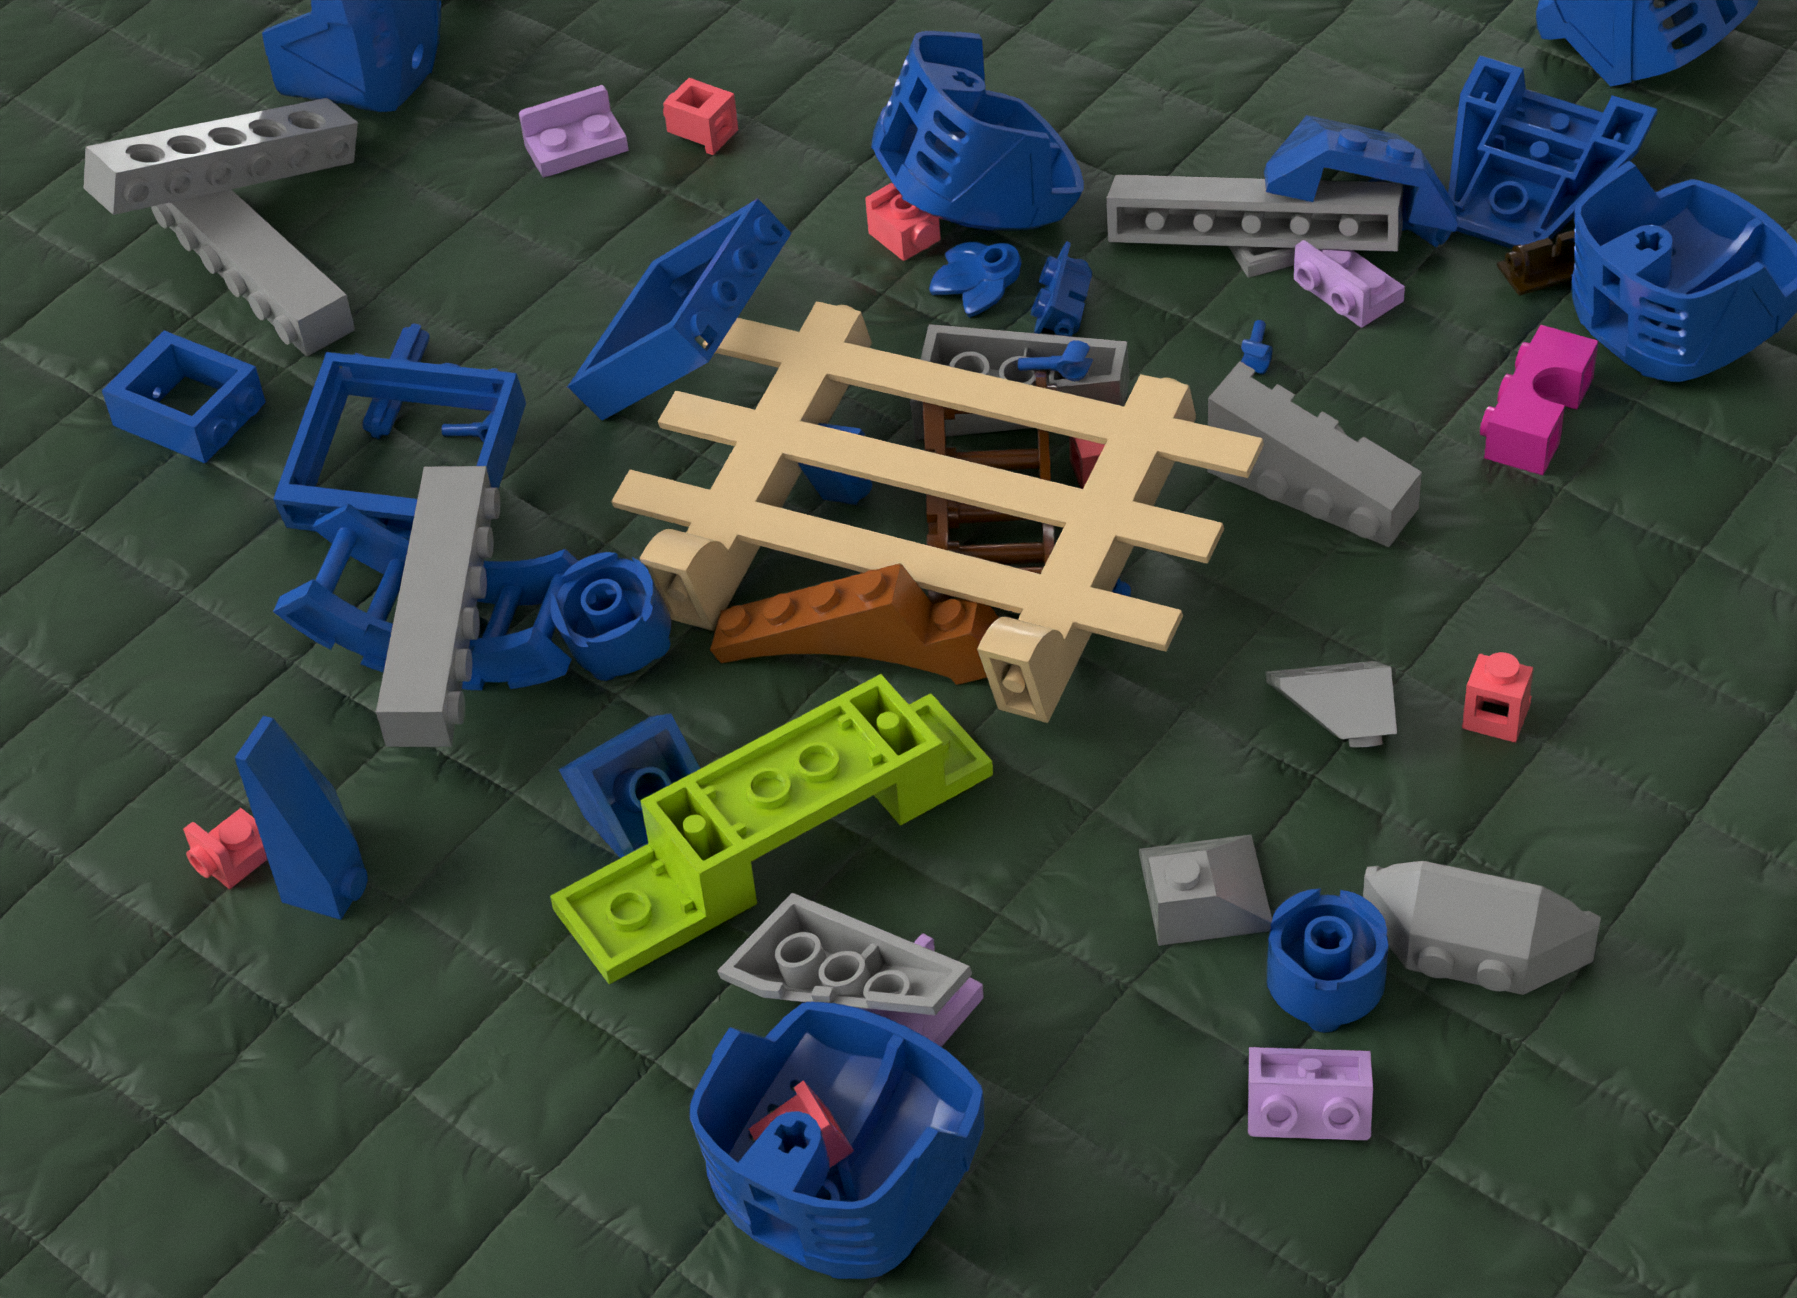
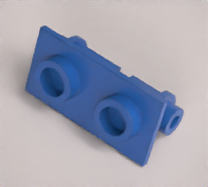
[1031,241,1092,337]

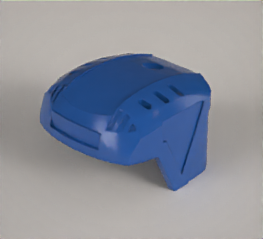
[262,0,441,112]
[1536,0,1759,87]
[871,31,1084,231]
[1572,161,1797,382]
[690,1002,984,1279]

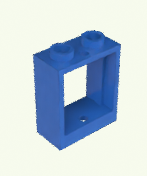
[102,331,266,463]

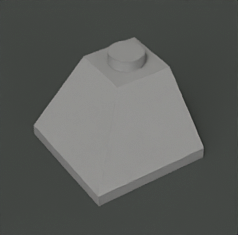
[1265,661,1397,747]
[1139,835,1272,946]

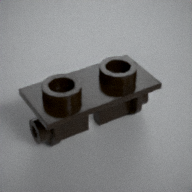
[1497,230,1575,296]

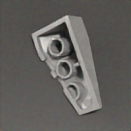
[717,893,972,1015]

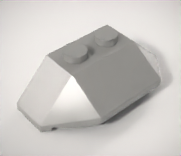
[1363,861,1601,995]

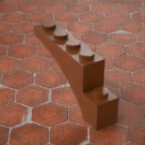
[710,563,999,685]

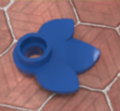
[929,242,1021,317]

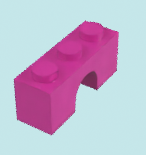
[1480,325,1598,475]

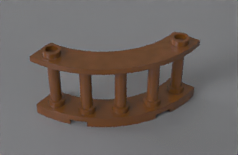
[923,372,1057,604]

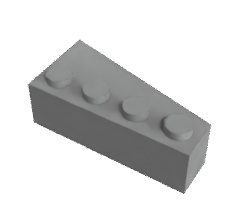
[910,324,1130,440]
[1207,361,1422,547]

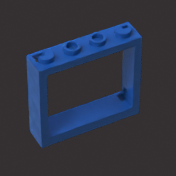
[567,198,792,420]
[273,352,526,540]

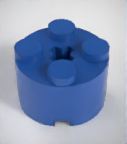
[550,552,671,681]
[1267,889,1389,1033]

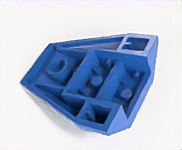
[1448,55,1657,249]
[1264,115,1458,232]

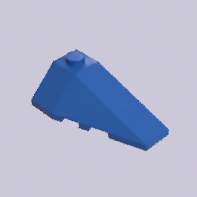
[235,715,368,920]

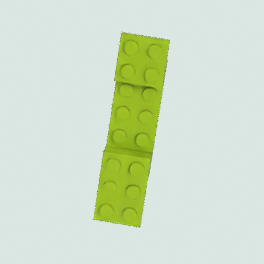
[550,674,993,985]

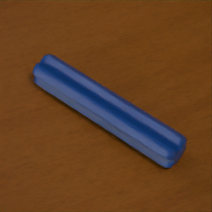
[362,323,430,439]

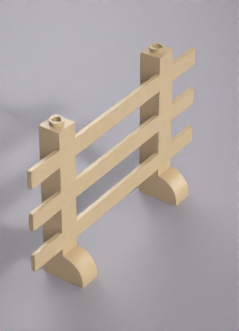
[611,301,1264,723]

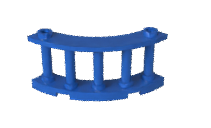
[273,503,578,690]

